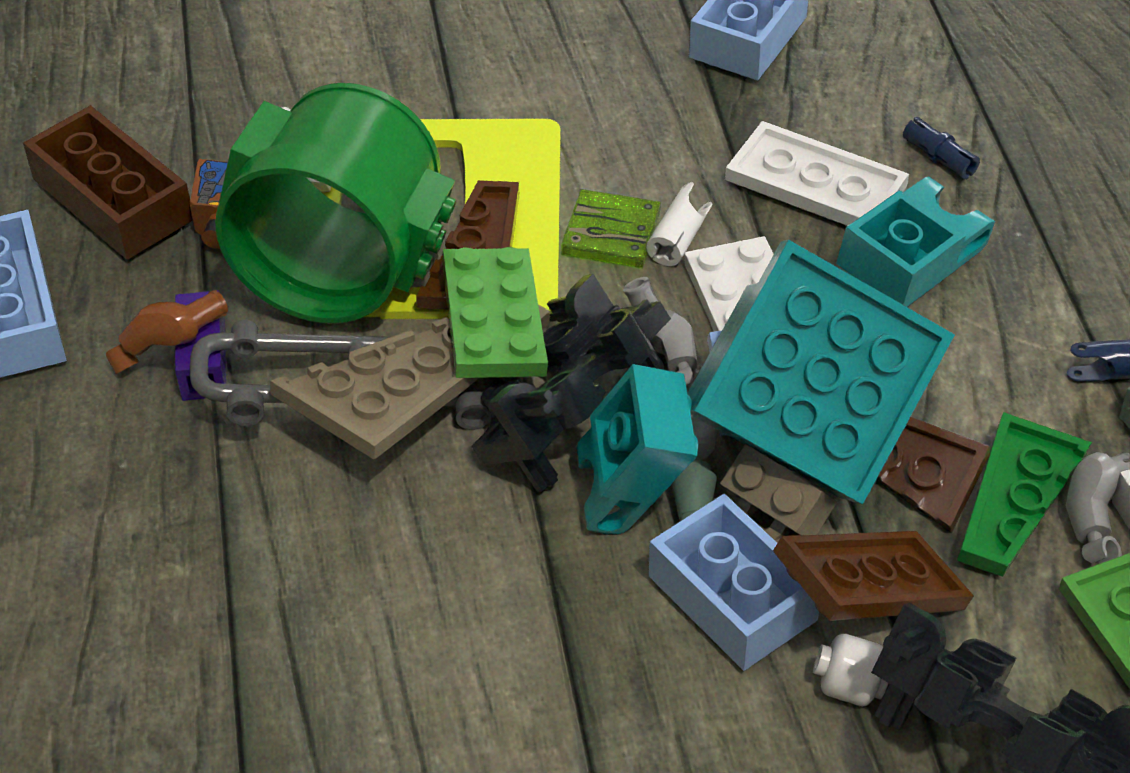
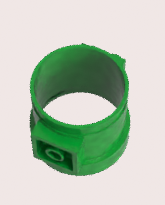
[215,83,457,323]

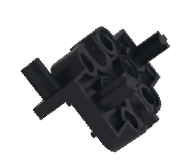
[471,274,671,492]
[871,602,1130,773]

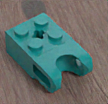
[836,176,995,307]
[576,364,698,534]

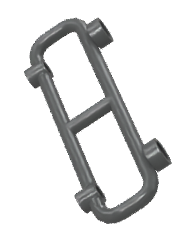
[190,320,523,430]

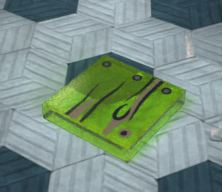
[561,189,661,269]

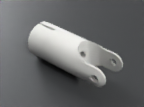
[646,182,712,266]

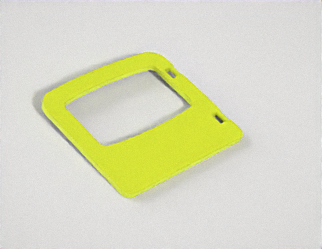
[322,119,561,319]

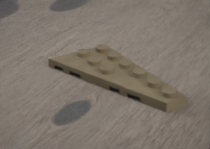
[270,305,550,460]

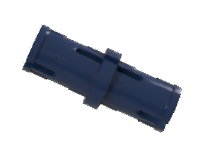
[903,117,980,179]

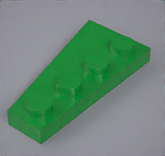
[957,412,1092,577]

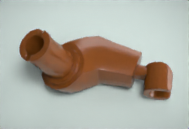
[106,290,228,374]

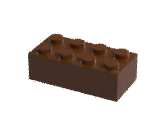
[23,105,193,260]

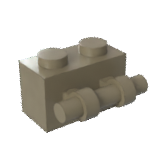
[720,444,837,543]

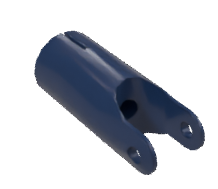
[1067,339,1130,382]

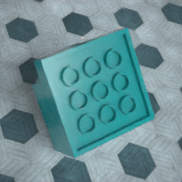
[687,240,955,505]

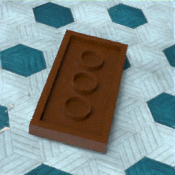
[773,531,974,621]

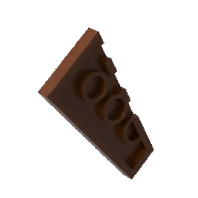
[416,180,520,310]
[876,417,990,533]

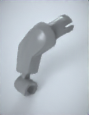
[623,277,697,393]
[1065,452,1130,564]

